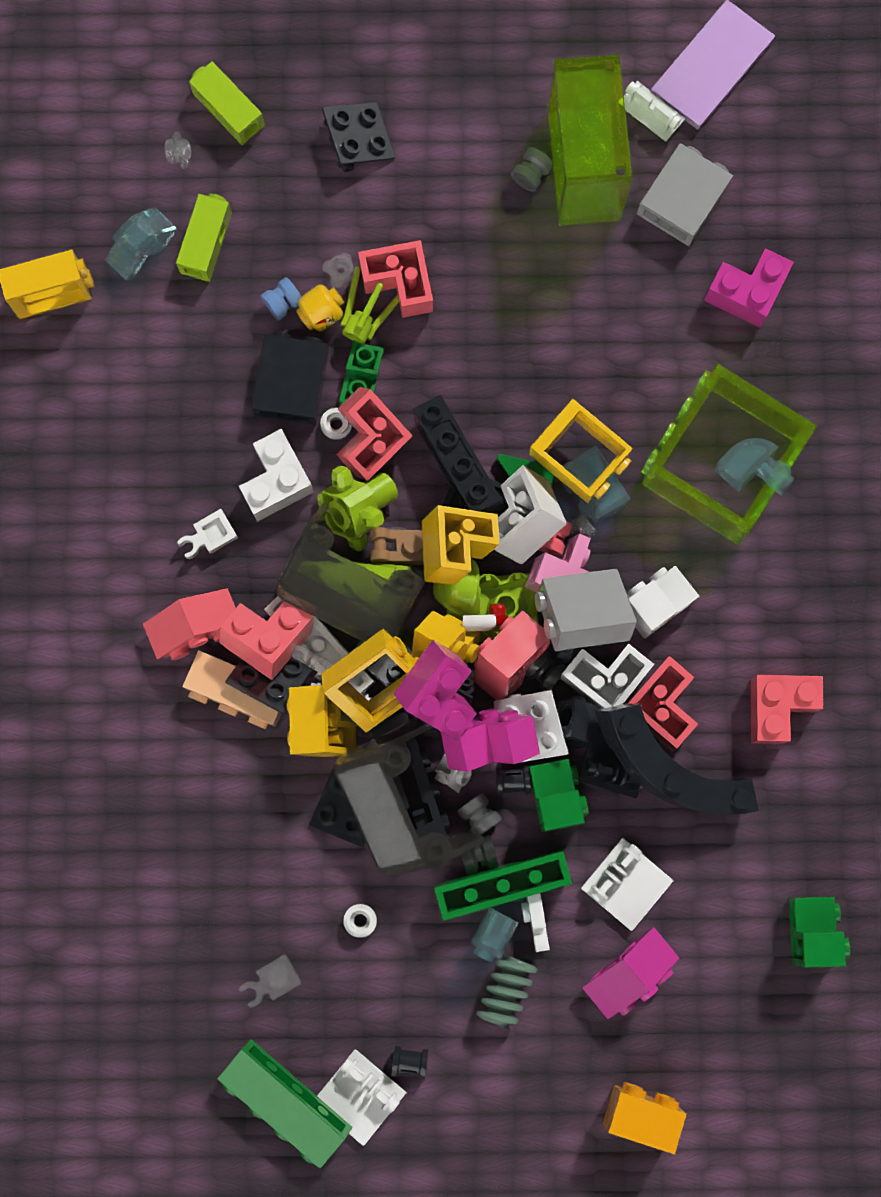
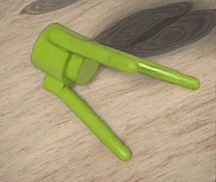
[340,266,399,344]

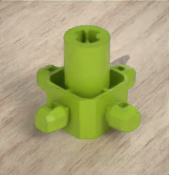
[317,466,398,551]

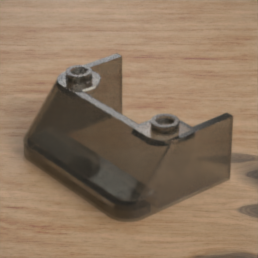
[275,503,430,642]
[334,718,485,876]

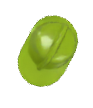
[433,558,481,621]

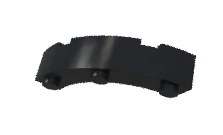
[595,703,759,815]

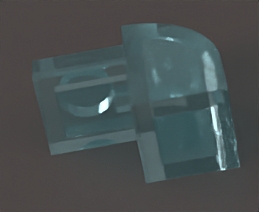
[105,207,177,281]
[715,438,794,496]

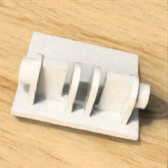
[493,690,569,762]
[581,838,674,931]
[317,1049,407,1146]

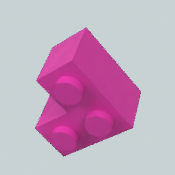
[704,248,794,328]
[394,640,477,740]
[440,708,540,772]
[582,927,679,1019]

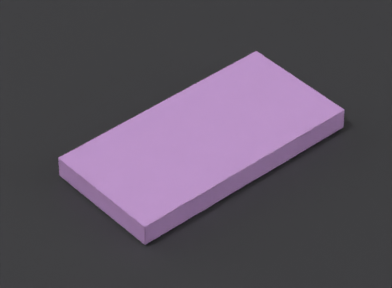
[651,0,775,130]

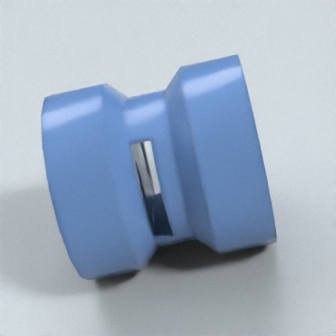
[260,277,302,321]

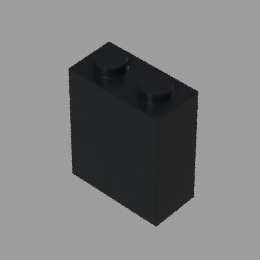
[252,332,329,425]

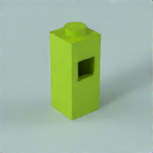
[189,61,265,145]
[176,194,232,282]

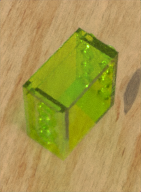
[547,54,632,226]
[641,364,817,545]

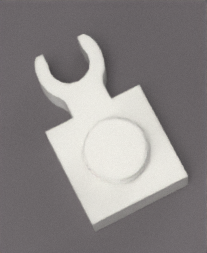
[177,509,238,559]
[521,893,550,952]

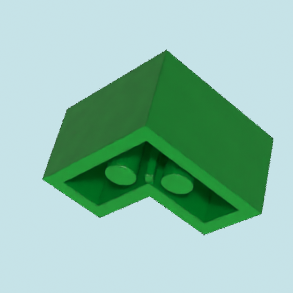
[529,759,589,833]
[788,897,850,968]

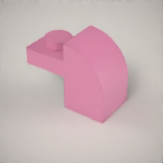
[525,533,591,592]

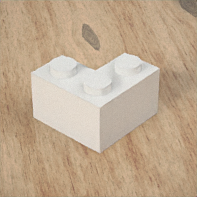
[239,429,313,522]
[495,465,567,565]
[627,566,699,639]
[560,644,654,709]

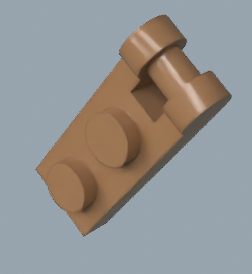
[370,527,424,565]

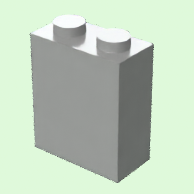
[637,143,733,247]
[535,569,637,651]

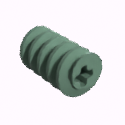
[476,954,538,1030]

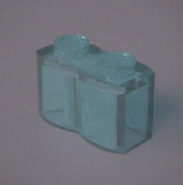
[470,907,519,962]

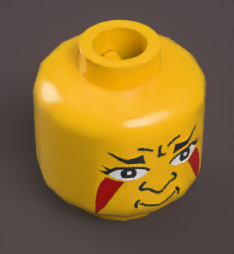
[296,284,345,332]

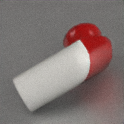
[463,604,508,632]

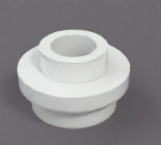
[320,408,352,440]
[344,904,377,938]

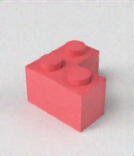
[358,240,433,318]
[336,387,412,481]
[143,588,236,660]
[220,598,313,680]
[473,610,551,700]
[628,656,698,751]
[750,675,823,744]

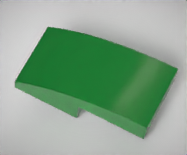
[339,342,384,407]

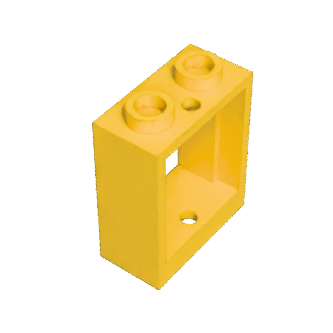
[0,249,94,319]
[529,399,633,503]
[321,629,419,733]

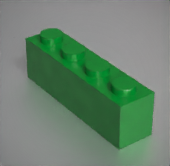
[433,849,572,921]
[217,1039,353,1168]

